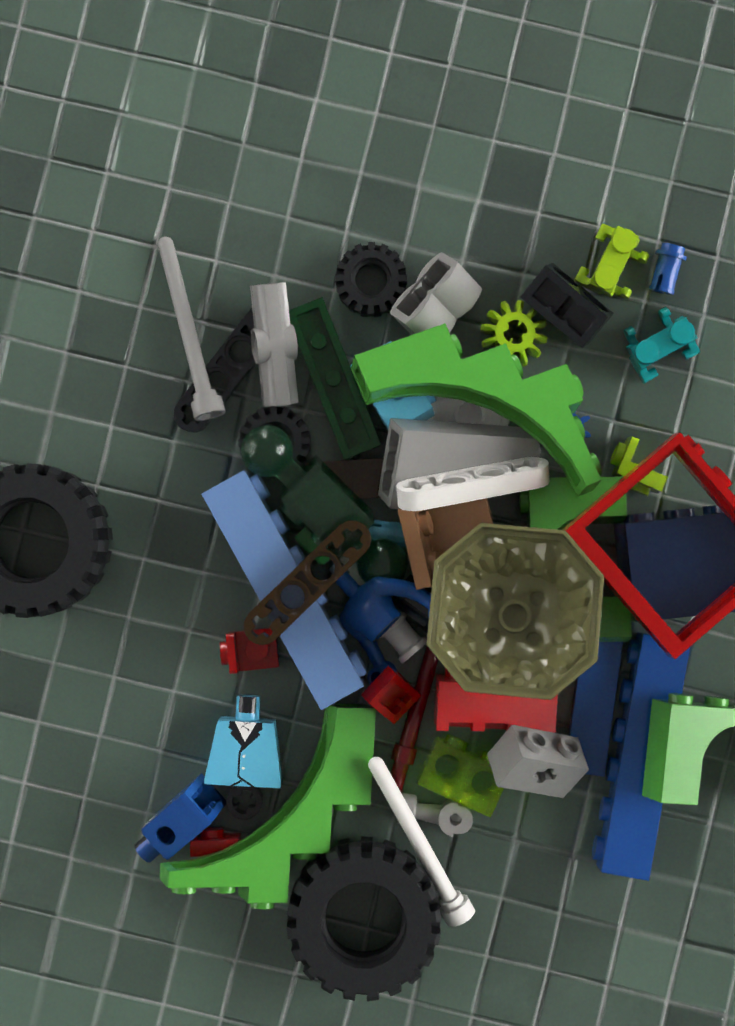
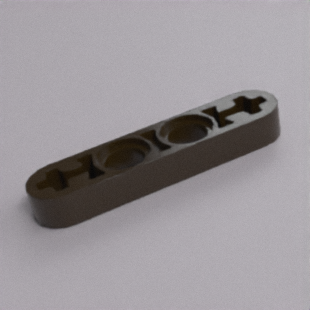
[244,520,372,645]

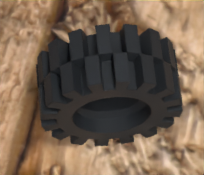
[335,242,407,318]
[238,406,311,478]

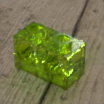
[416,734,504,818]

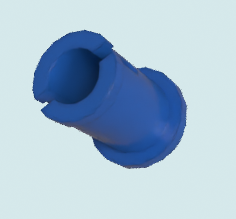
[649,243,687,295]

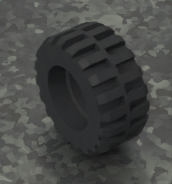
[0,463,113,618]
[286,836,441,1001]

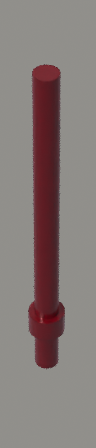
[390,646,439,793]

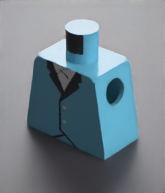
[204,694,283,788]

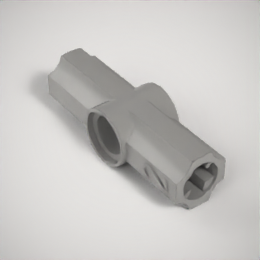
[250,282,299,407]

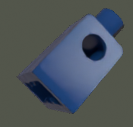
[135,773,227,862]

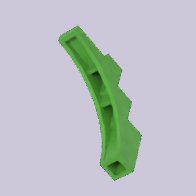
[351,323,602,496]
[160,703,376,910]

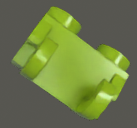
[574,224,650,299]

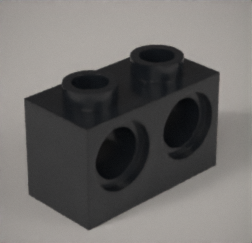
[520,263,614,348]

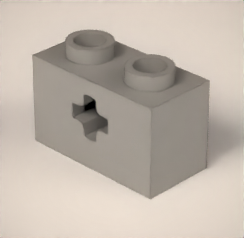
[487,725,589,798]

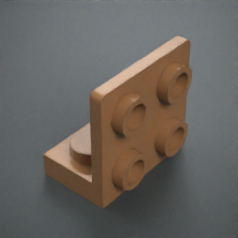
[398,498,494,590]

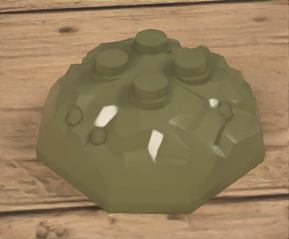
[426,523,604,700]

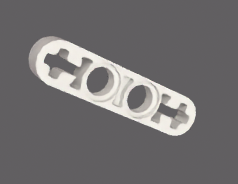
[396,457,550,511]

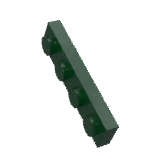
[289,297,381,460]

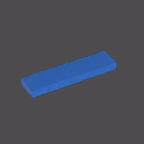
[568,642,623,777]

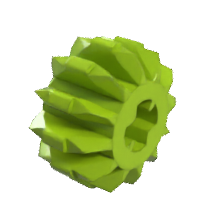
[480,300,548,367]

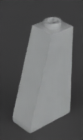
[378,418,541,509]

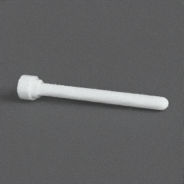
[368,757,475,927]

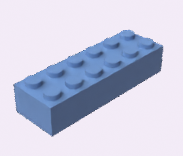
[201,470,368,710]

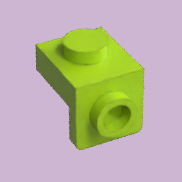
[610,436,668,496]

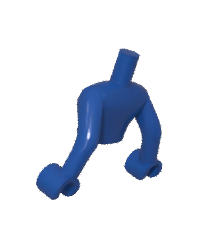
[335,571,431,684]

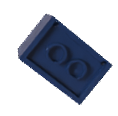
[614,505,735,622]

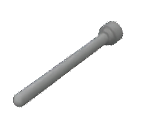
[158,236,226,421]

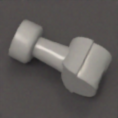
[397,793,473,837]

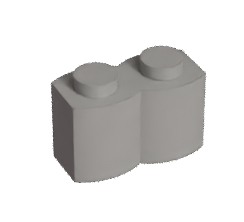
[390,252,482,335]

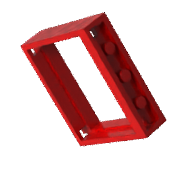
[562,432,735,659]

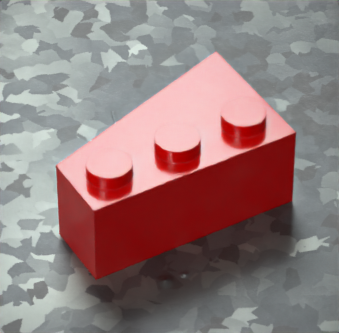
[433,668,558,733]

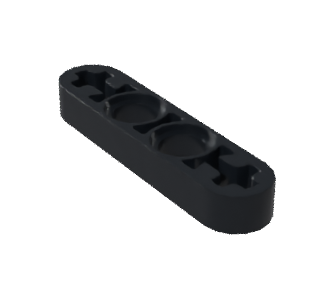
[174,308,256,433]

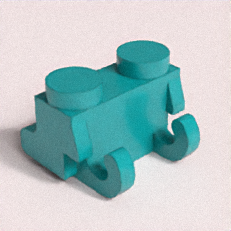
[623,307,700,384]

